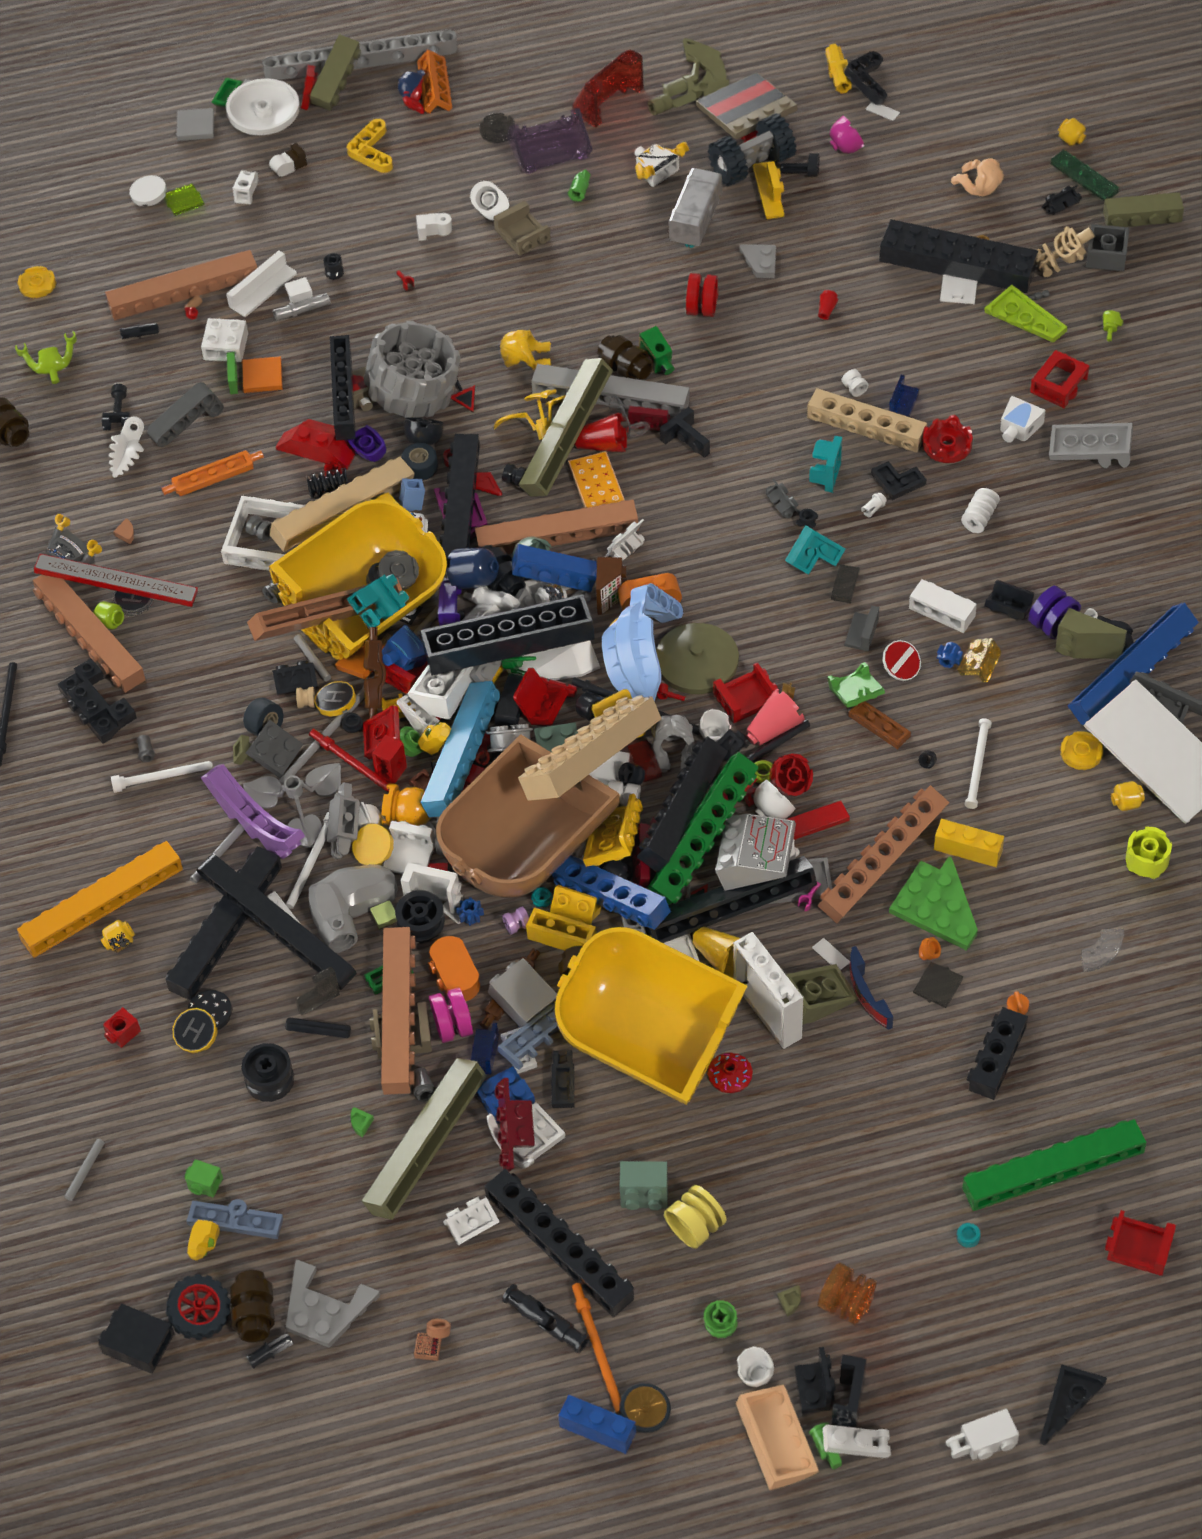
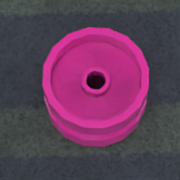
[429,987,473,1043]

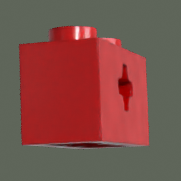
[372,735,407,784]

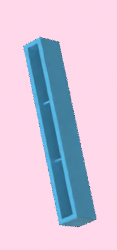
[421,681,500,817]

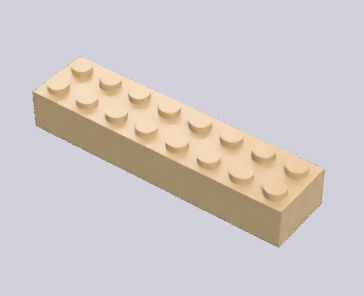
[518,695,661,801]

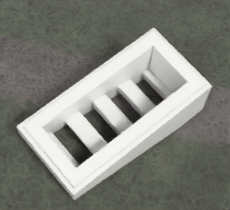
[396,694,439,736]

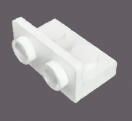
[443,1197,499,1245]

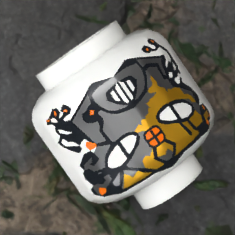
[535,583,567,604]

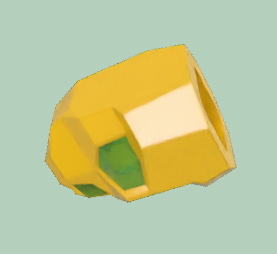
[418,722,451,755]
[187,1219,220,1260]

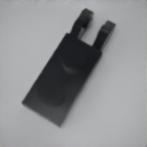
[551,1050,575,1108]

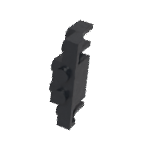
[57,658,137,744]

